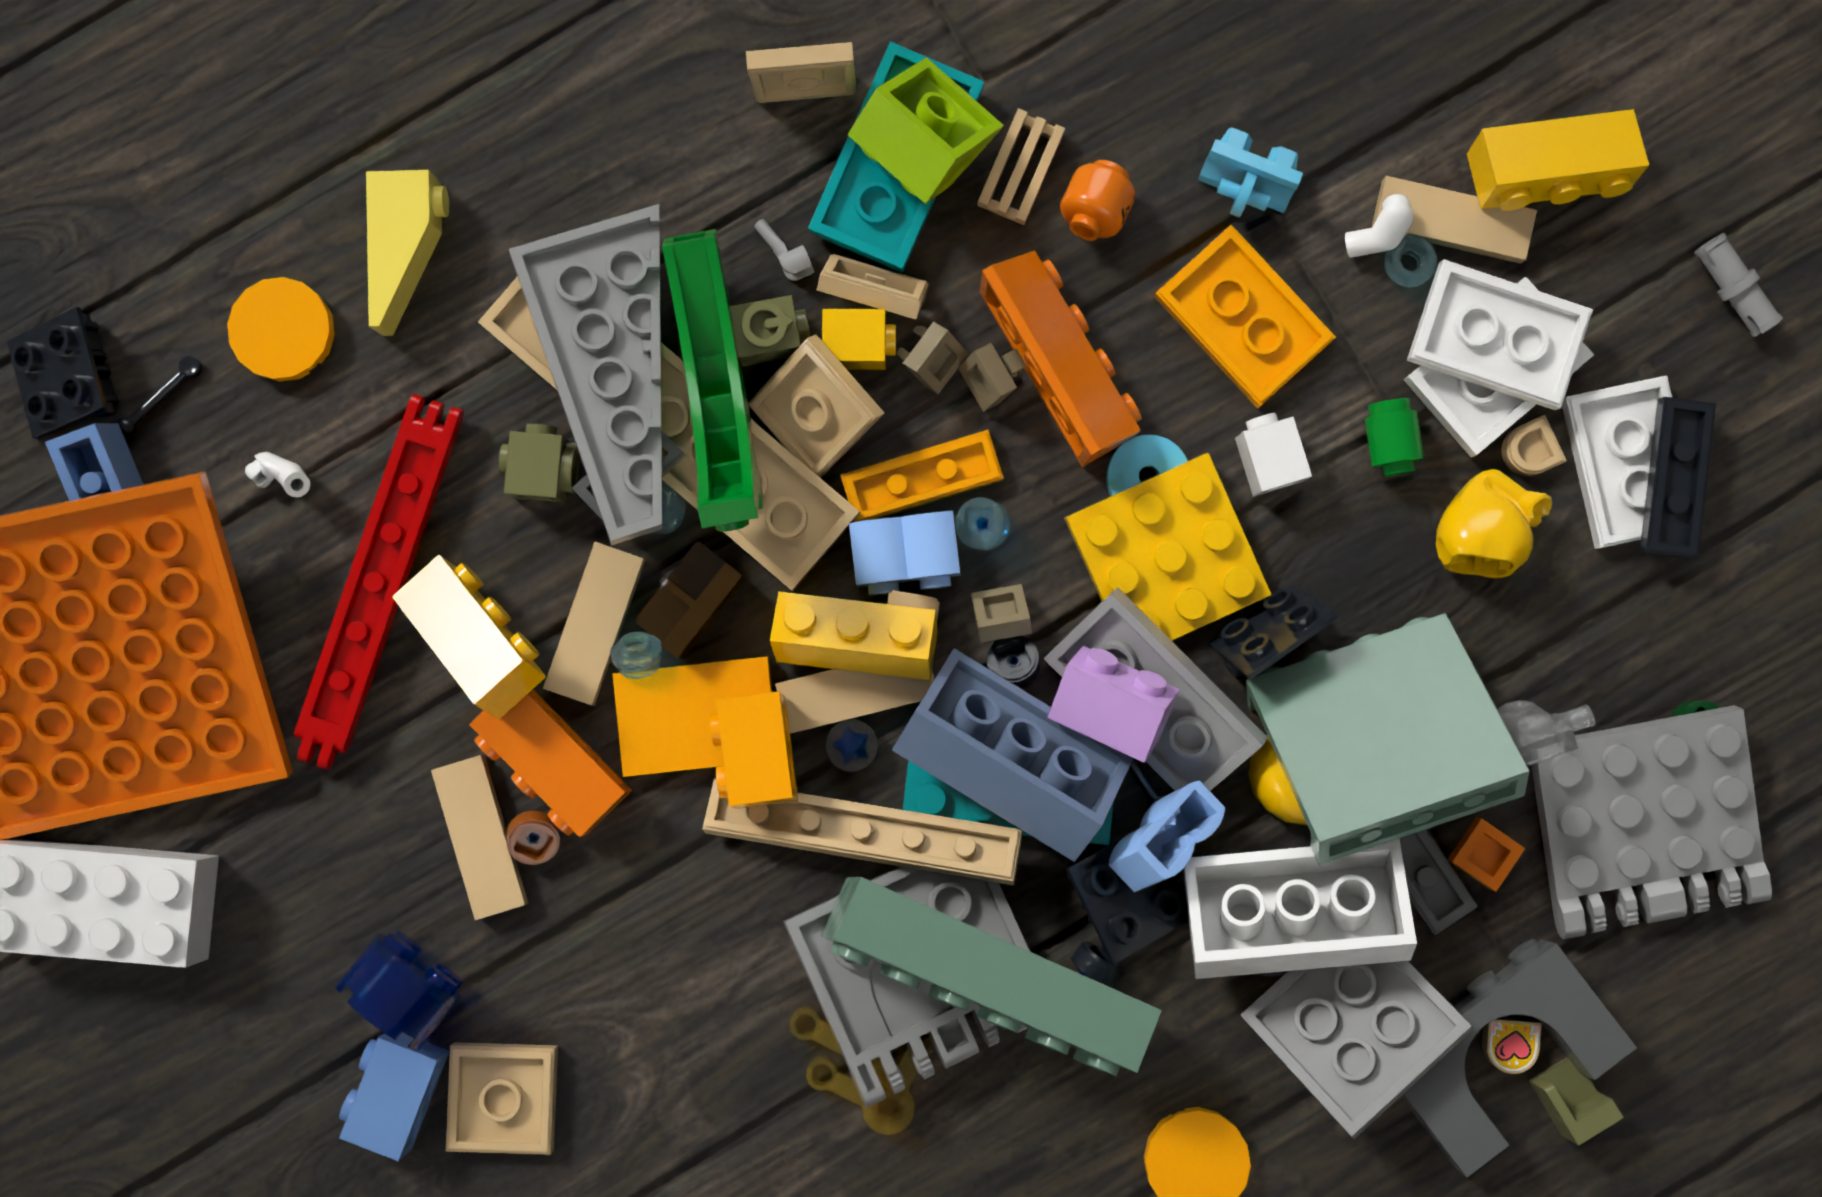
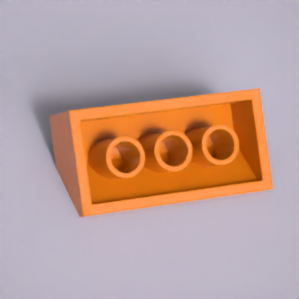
[979,250,1142,468]

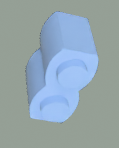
[849,511,960,596]
[1109,780,1225,892]

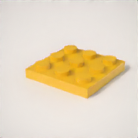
[1064,453,1272,641]

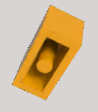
[710,691,798,809]

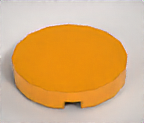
[227,277,335,382]
[1143,1107,1251,1197]

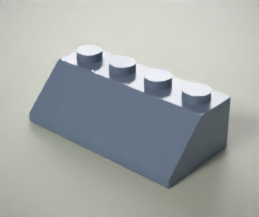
[892,648,1133,862]

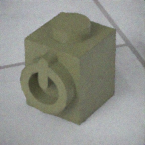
[729,295,811,367]
[499,424,580,503]

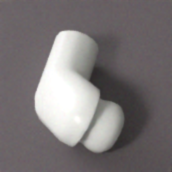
[1345,194,1414,258]
[245,452,310,497]

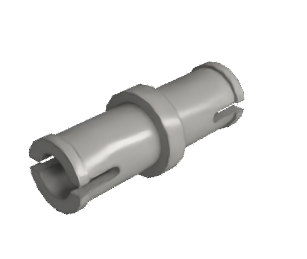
[1694,233,1783,337]

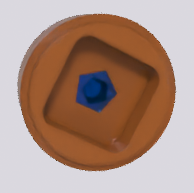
[507,810,560,865]

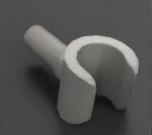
[754,219,814,281]

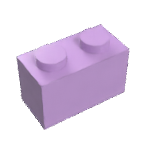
[1047,646,1180,762]

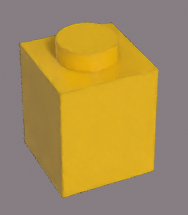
[822,309,896,370]

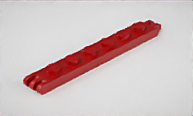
[294,394,464,770]

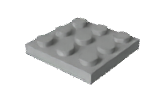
[1241,961,1473,1139]

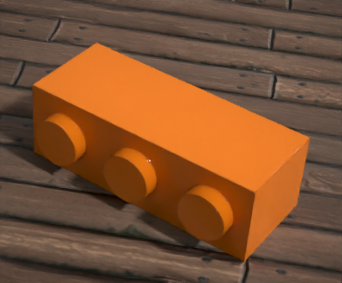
[469,689,632,837]

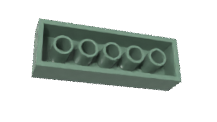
[821,877,1162,1077]

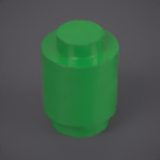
[1364,398,1424,477]

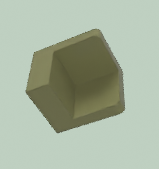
[1528,1057,1624,1146]

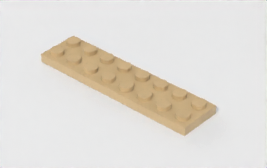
[478,277,860,591]

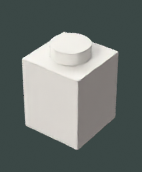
[1235,413,1312,497]

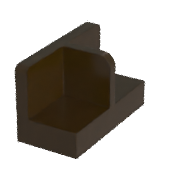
[635,542,747,659]

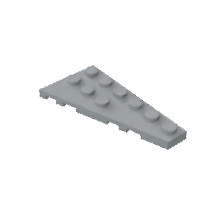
[509,204,662,546]

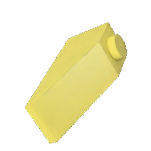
[366,170,449,336]

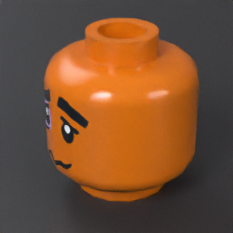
[1060,160,1136,241]

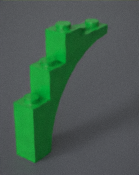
[662,229,763,532]

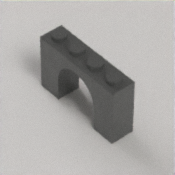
[1401,939,1637,1177]

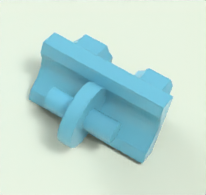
[1198,128,1303,218]

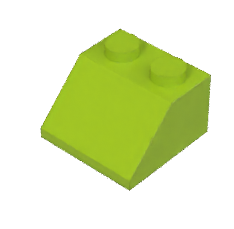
[848,57,1004,204]

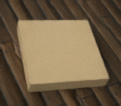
[746,42,857,103]
[748,334,884,477]
[446,1042,558,1155]

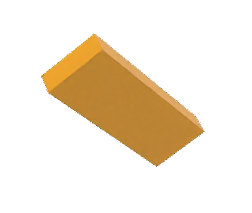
[840,430,1004,522]

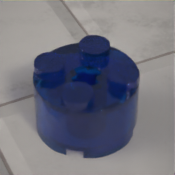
[335,931,463,1051]

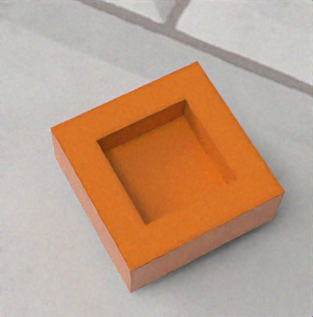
[1447,817,1526,892]

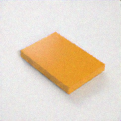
[1153,225,1336,409]
[612,656,772,777]

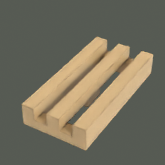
[977,108,1065,225]
[817,254,929,319]

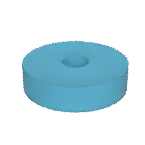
[1106,435,1188,496]

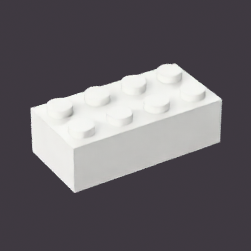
[0,838,219,968]
[1183,838,1417,979]

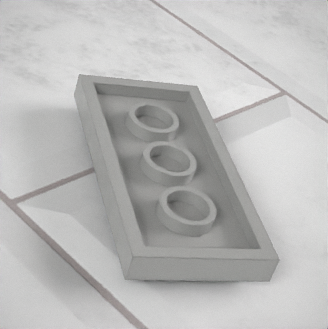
[1044,587,1268,791]

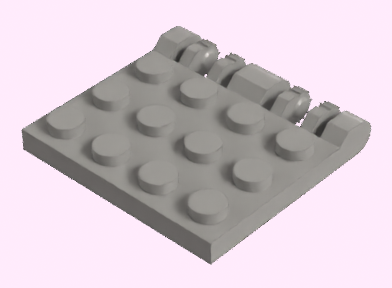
[1528,705,1772,939]
[783,866,1030,1108]

